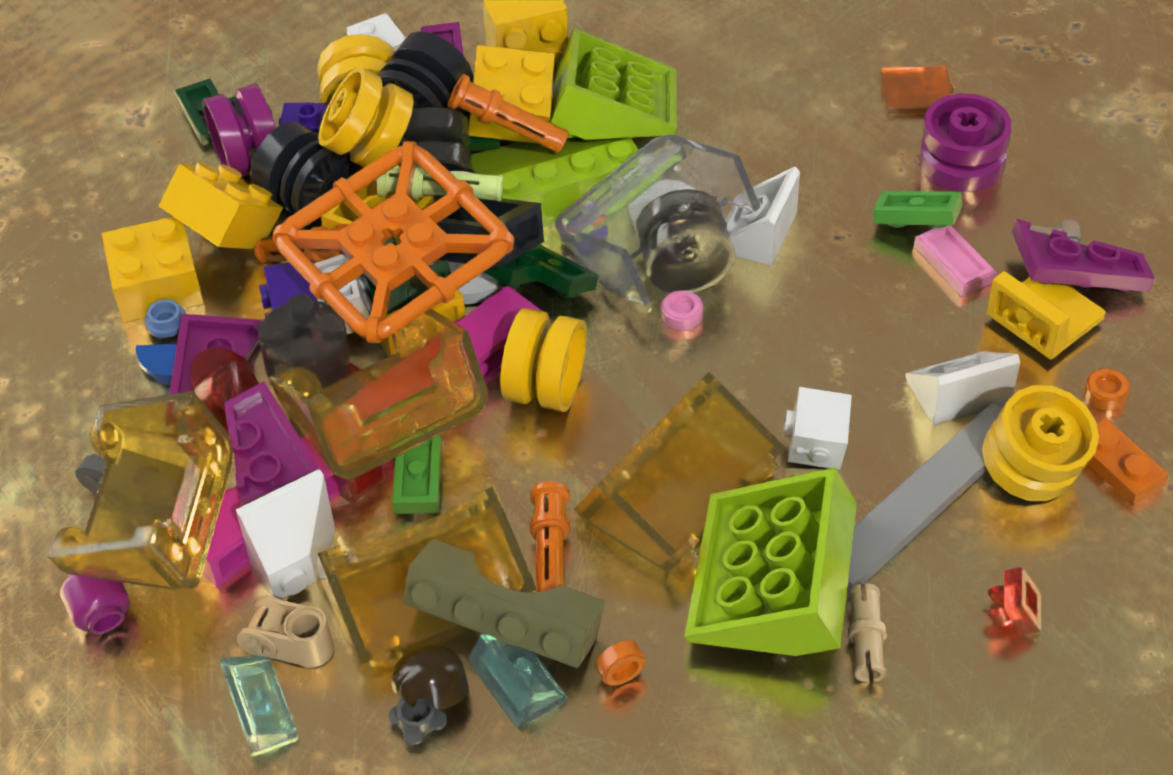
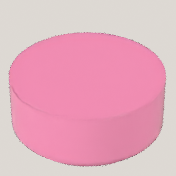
[661,290,703,331]

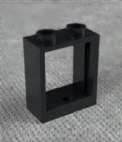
[437,198,544,268]

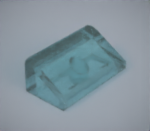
[469,635,567,727]
[219,657,298,754]

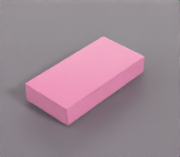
[914,225,997,297]

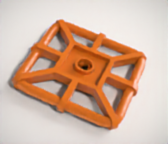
[272,141,515,343]

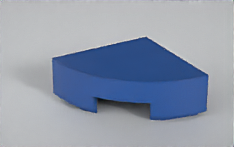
[136,344,177,385]

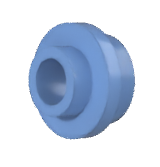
[145,299,186,338]

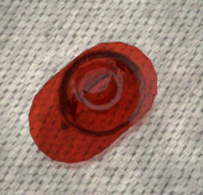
[190,347,259,440]

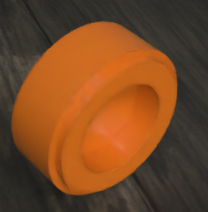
[1084,368,1130,411]
[595,640,646,685]

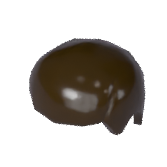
[391,645,470,710]

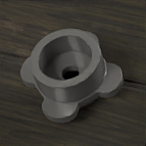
[388,698,447,745]

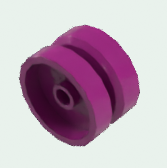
[202,83,276,177]
[919,93,1011,192]

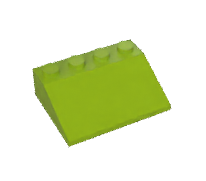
[550,27,677,140]
[462,136,646,226]
[684,467,857,656]

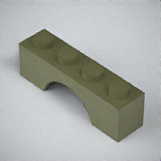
[403,538,605,668]

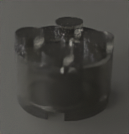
[257,294,350,398]

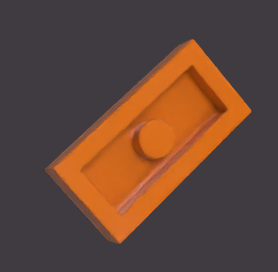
[1088,418,1169,506]

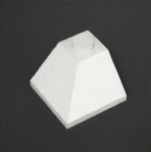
[236,469,335,599]

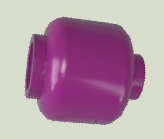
[60,562,130,634]

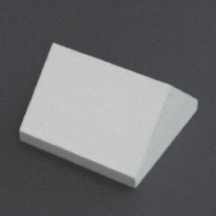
[713,166,800,266]
[905,351,1020,425]

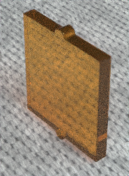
[880,66,954,115]

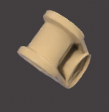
[237,595,334,668]

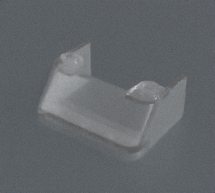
[554,135,761,306]

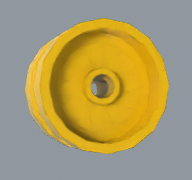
[317,34,395,103]
[318,66,414,167]
[500,308,587,412]
[982,385,1099,501]

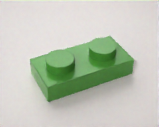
[873,191,963,228]
[392,432,442,514]

